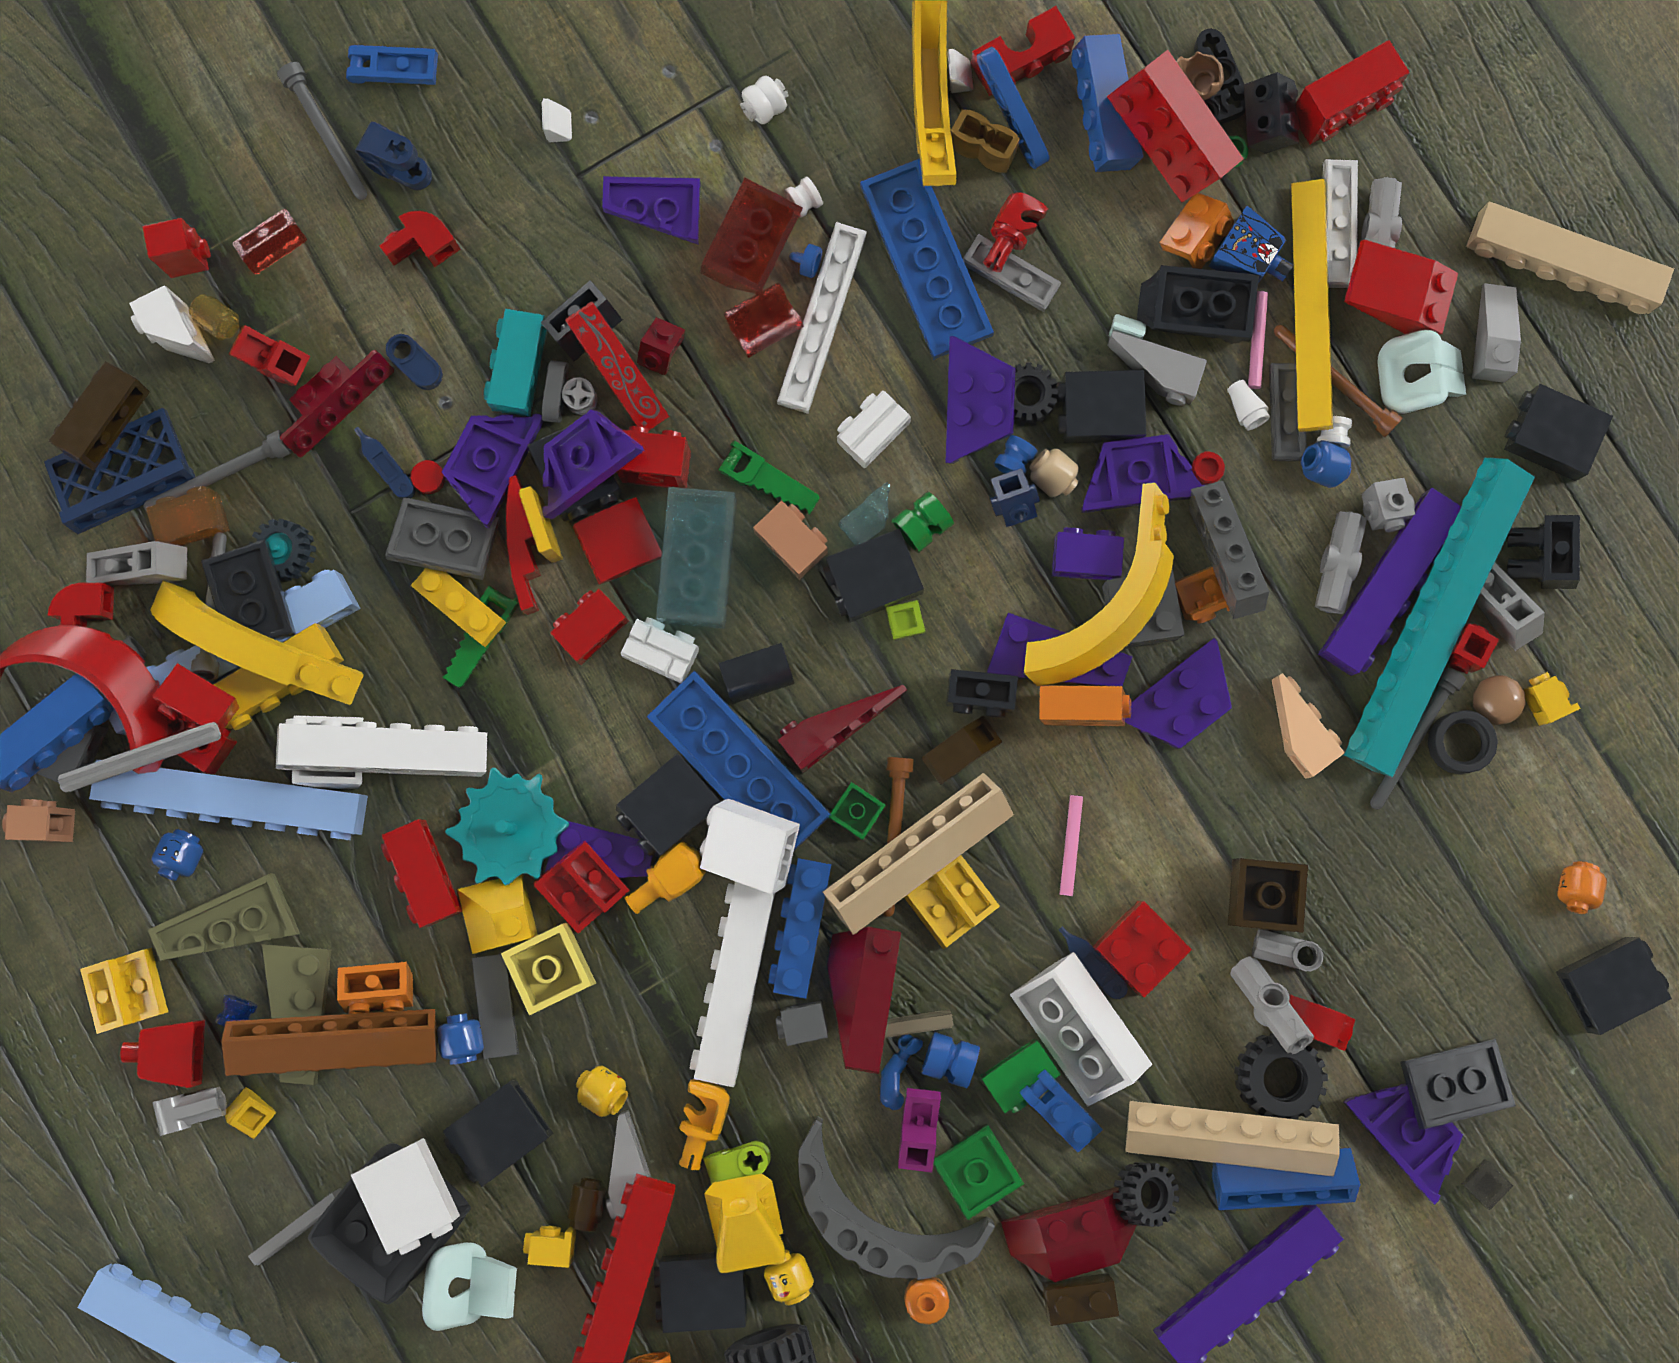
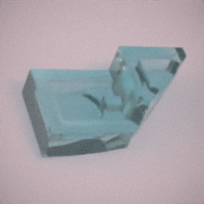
[838,482,890,546]

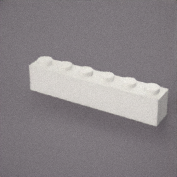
[276,718,487,777]
[690,881,775,1087]

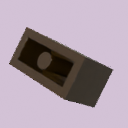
[1042,1273,1119,1326]

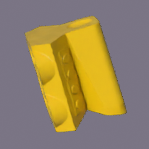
[704,1173,786,1273]

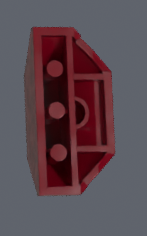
[1001,1187,1137,1282]

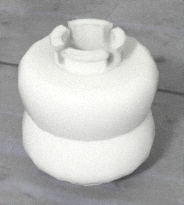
[740,76,788,124]

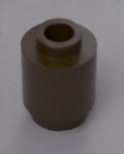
[567,1178,607,1231]

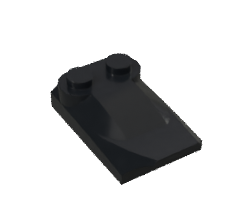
[1137,265,1259,344]

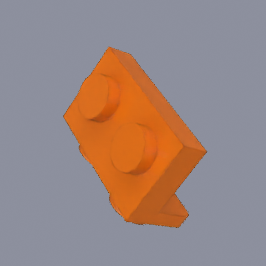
[1159,193,1234,269]
[1175,566,1230,624]

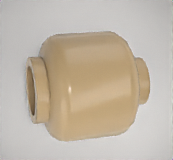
[1029,448,1078,497]

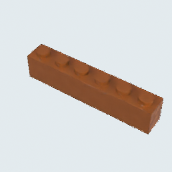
[221,1009,437,1076]

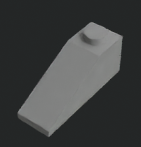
[1472,283,1521,383]
[1107,330,1207,406]
[86,541,187,585]
[1476,562,1545,651]
[606,1110,652,1219]

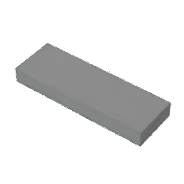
[963,234,1061,312]
[248,1188,342,1266]

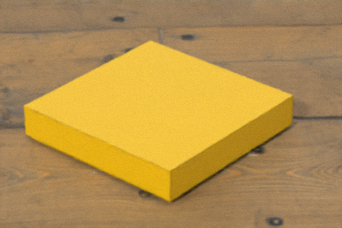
[519,486,563,563]

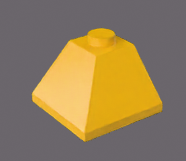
[457,874,538,954]

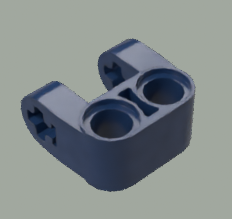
[355,121,432,190]

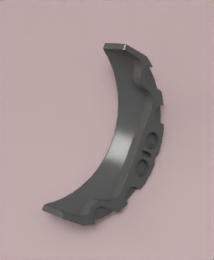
[798,1116,995,1280]

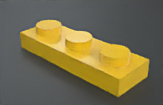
[411,568,506,647]

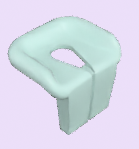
[1377,330,1466,414]
[422,1242,517,1331]

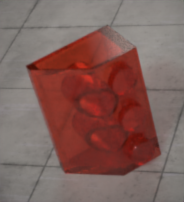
[700,178,803,295]

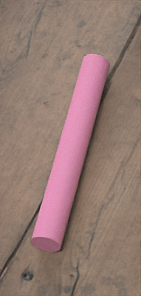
[1248,291,1268,389]
[1060,795,1083,896]

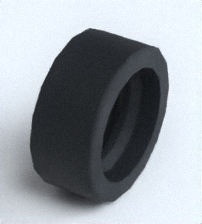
[1427,710,1498,775]

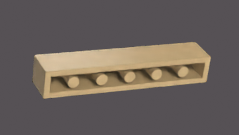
[1466,201,1674,314]
[823,773,1014,935]
[1125,1101,1340,1176]

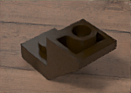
[922,716,1002,785]

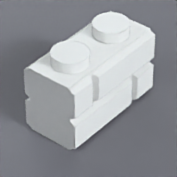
[837,391,911,468]
[621,617,699,683]

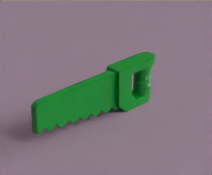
[718,440,820,515]
[442,586,519,688]

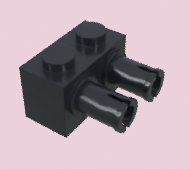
[1507,515,1580,589]

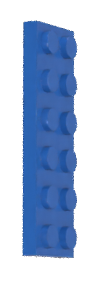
[860,158,994,360]
[647,671,831,850]

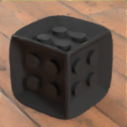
[308,1143,471,1304]

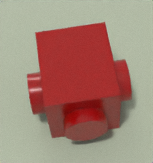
[1448,623,1499,674]

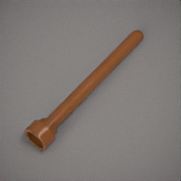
[1274,325,1403,438]
[882,757,914,917]

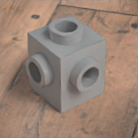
[1361,478,1415,532]

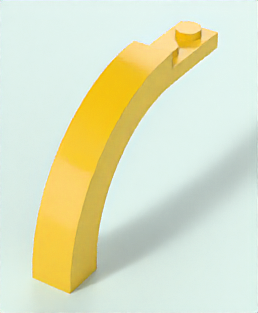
[912,0,956,186]
[1024,483,1174,686]
[150,580,363,705]

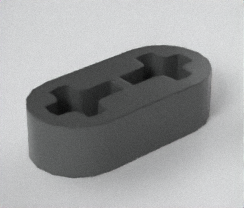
[542,360,569,423]

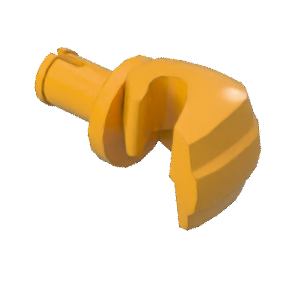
[625,841,706,914]
[679,1079,730,1170]

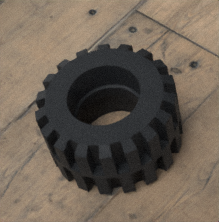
[1234,1033,1328,1120]
[724,1324,817,1363]

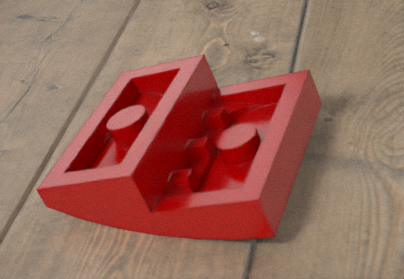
[572,497,663,585]
[532,841,630,934]

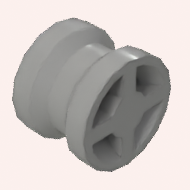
[562,377,598,415]

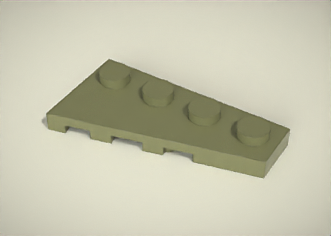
[148,873,300,961]
[262,944,332,1085]

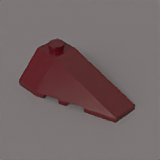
[778,685,907,773]
[827,927,901,1074]

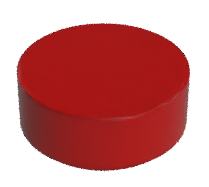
[1191,451,1225,485]
[411,460,445,494]

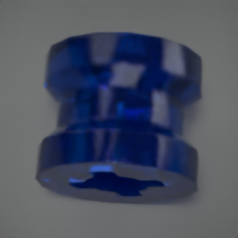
[215,995,258,1027]

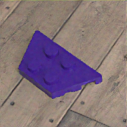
[946,336,1015,464]
[542,410,644,519]
[442,414,544,528]
[1081,434,1205,513]
[1125,638,1232,749]
[1343,1083,1463,1205]

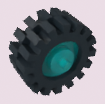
[249,519,316,581]

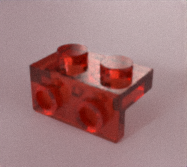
[724,283,804,358]

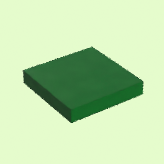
[933,1124,1024,1220]

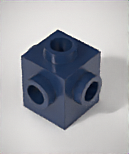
[990,468,1040,527]

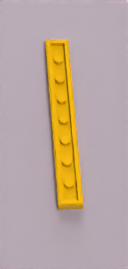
[1291,179,1333,432]

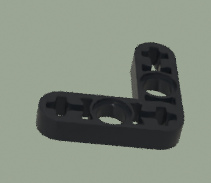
[1194,28,1245,125]

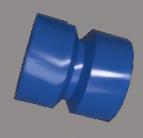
[921,1032,980,1089]

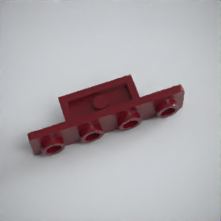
[280,350,394,458]

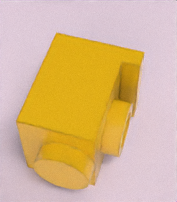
[1523,671,1580,726]
[523,1226,576,1268]

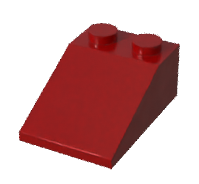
[1344,240,1458,335]

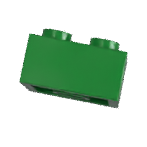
[829,782,886,840]

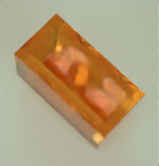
[146,486,230,546]

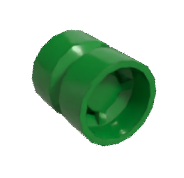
[892,491,954,553]

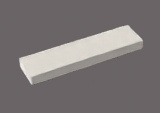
[1323,159,1358,288]

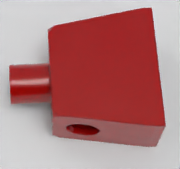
[120,1020,205,1088]

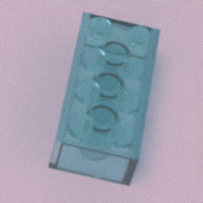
[656,487,737,629]

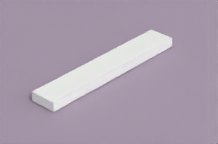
[777,222,867,414]

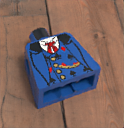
[1208,206,1293,283]

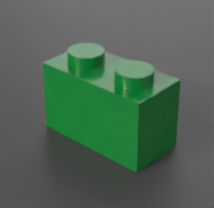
[980,1038,1061,1113]

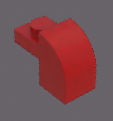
[379,211,461,267]
[228,325,310,386]
[48,582,114,627]
[1289,994,1356,1051]

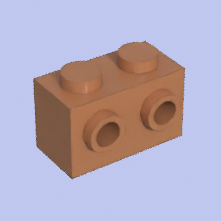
[753,500,828,580]
[2,799,75,842]

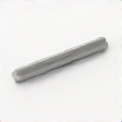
[58,722,221,792]

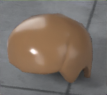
[1176,51,1224,101]
[1473,675,1526,725]

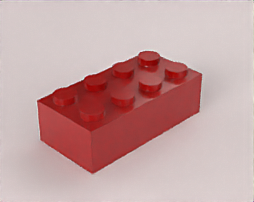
[1107,50,1244,203]

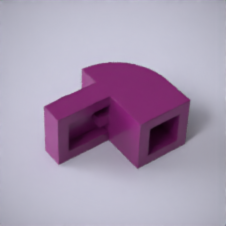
[898,1088,941,1172]

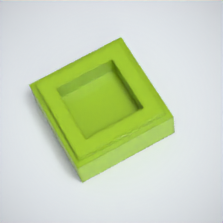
[886,600,925,640]

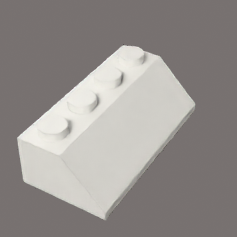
[1010,952,1152,1106]

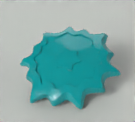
[445,768,569,885]

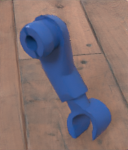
[880,1034,923,1110]

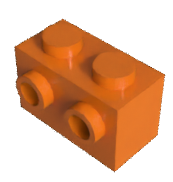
[337,962,413,1014]

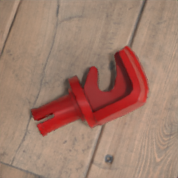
[983,192,1049,272]

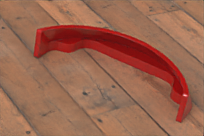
[0,626,172,774]

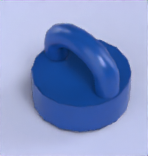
[789,244,822,278]

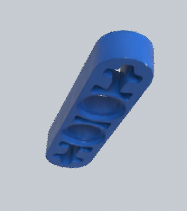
[976,46,1049,169]

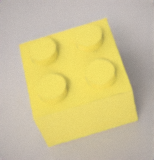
[501,923,596,1015]

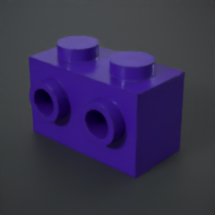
[1052,528,1124,581]

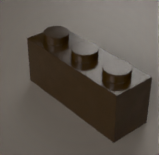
[49,361,150,471]

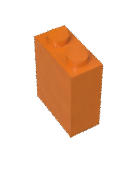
[1039,686,1131,726]

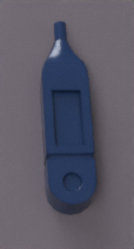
[354,427,416,499]
[1059,926,1128,999]

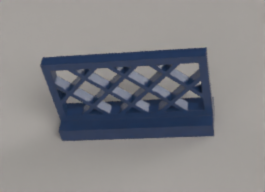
[44,408,195,535]

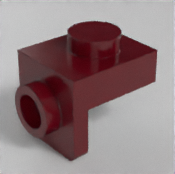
[637,317,685,375]

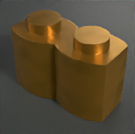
[951,110,1020,173]

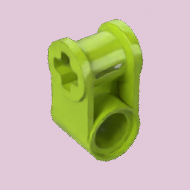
[703,1141,771,1184]

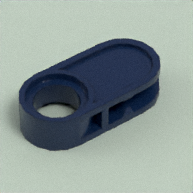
[386,334,443,390]

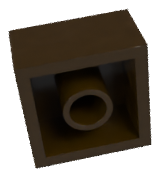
[1228,858,1308,933]

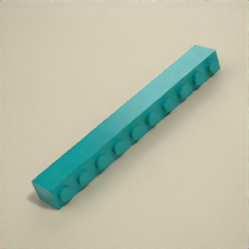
[1344,457,1535,777]

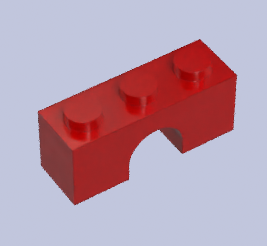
[971,6,1075,96]

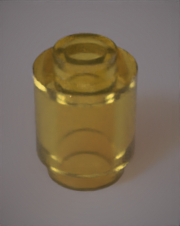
[189,294,239,340]

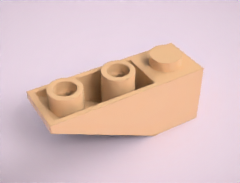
[1272,673,1345,779]

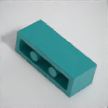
[484,309,547,417]

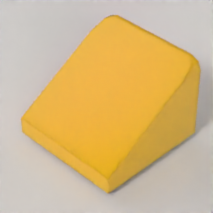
[225,1087,276,1139]

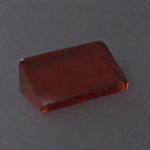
[232,208,307,274]

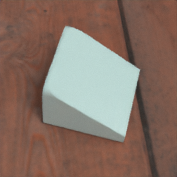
[1108,314,1146,339]

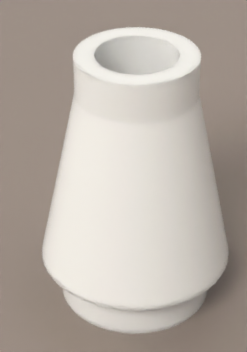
[1227,380,1270,430]

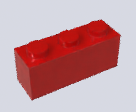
[381,819,462,928]

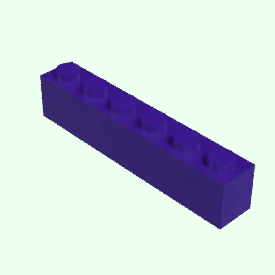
[1318,488,1462,676]
[1153,1205,1344,1363]

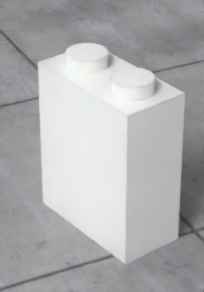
[700,799,800,895]
[351,1138,460,1255]

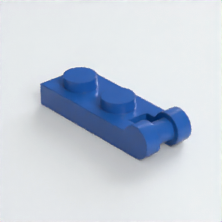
[346,45,438,85]
[1019,1069,1103,1152]

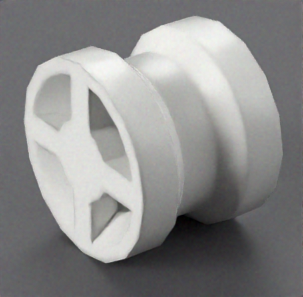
[784,177,823,218]
[1317,416,1352,449]

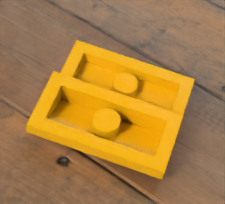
[904,855,1000,949]
[80,948,168,1034]

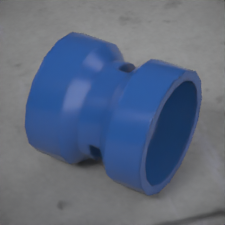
[993,435,1038,474]

